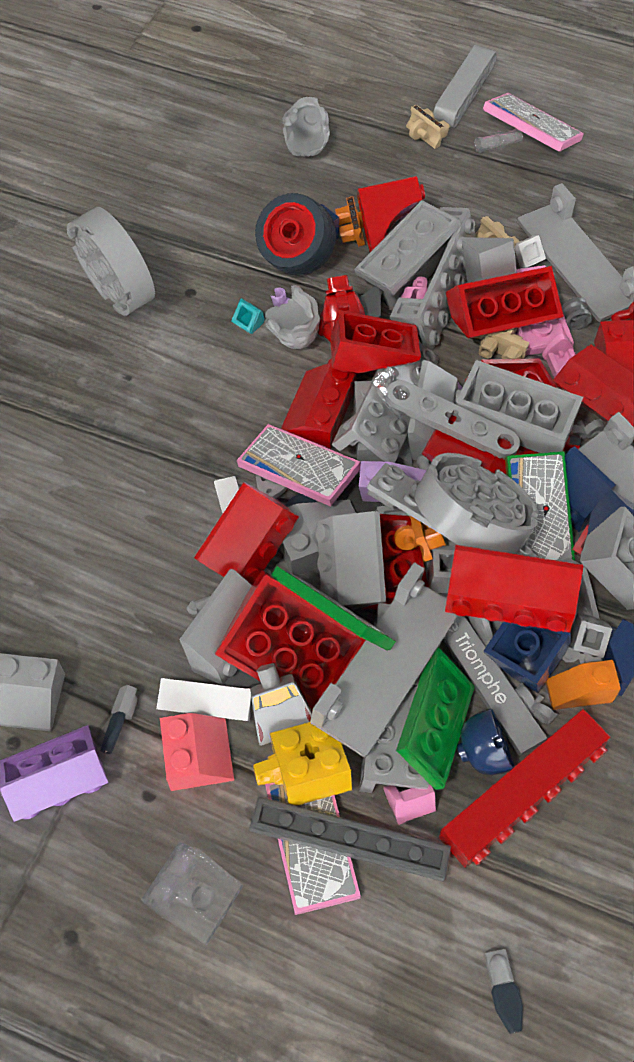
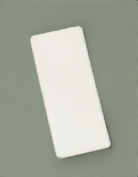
[214,476,239,514]

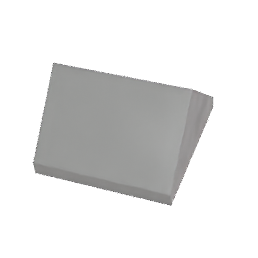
[462,237,517,283]

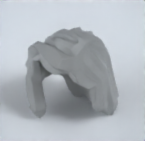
[282,97,330,157]
[264,285,320,349]

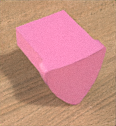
[542,333,576,378]
[383,784,436,825]

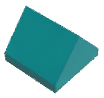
[231,298,265,334]

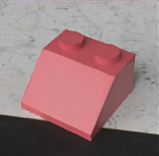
[160,713,234,791]

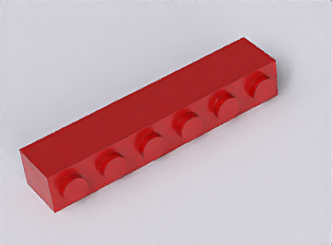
[439,709,611,868]

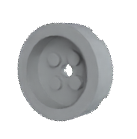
[67,207,155,316]
[414,453,539,554]

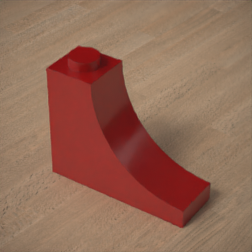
[357,176,425,253]

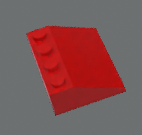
[215,570,366,711]

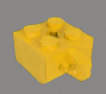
[253,722,352,806]

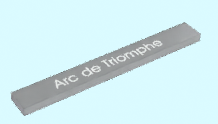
[422,557,547,757]

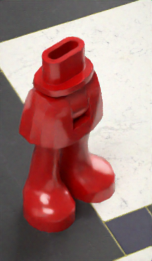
[323,275,365,363]

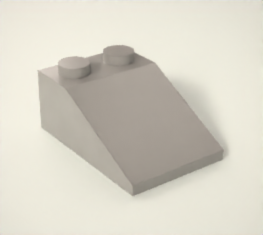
[279,500,356,576]

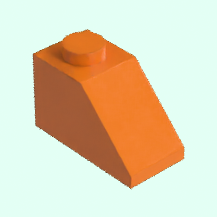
[546,660,621,710]

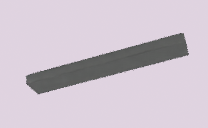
[249,796,451,882]

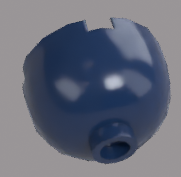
[457,709,514,776]

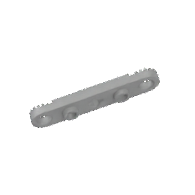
[386,380,520,459]

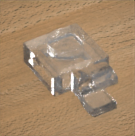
[372,366,408,420]

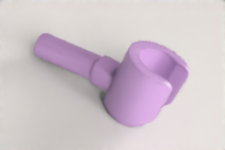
[271,288,290,307]

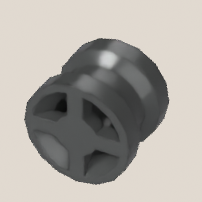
[562,297,592,330]

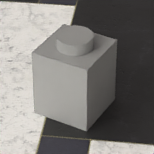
[571,613,612,658]

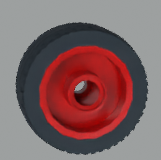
[255,193,336,275]

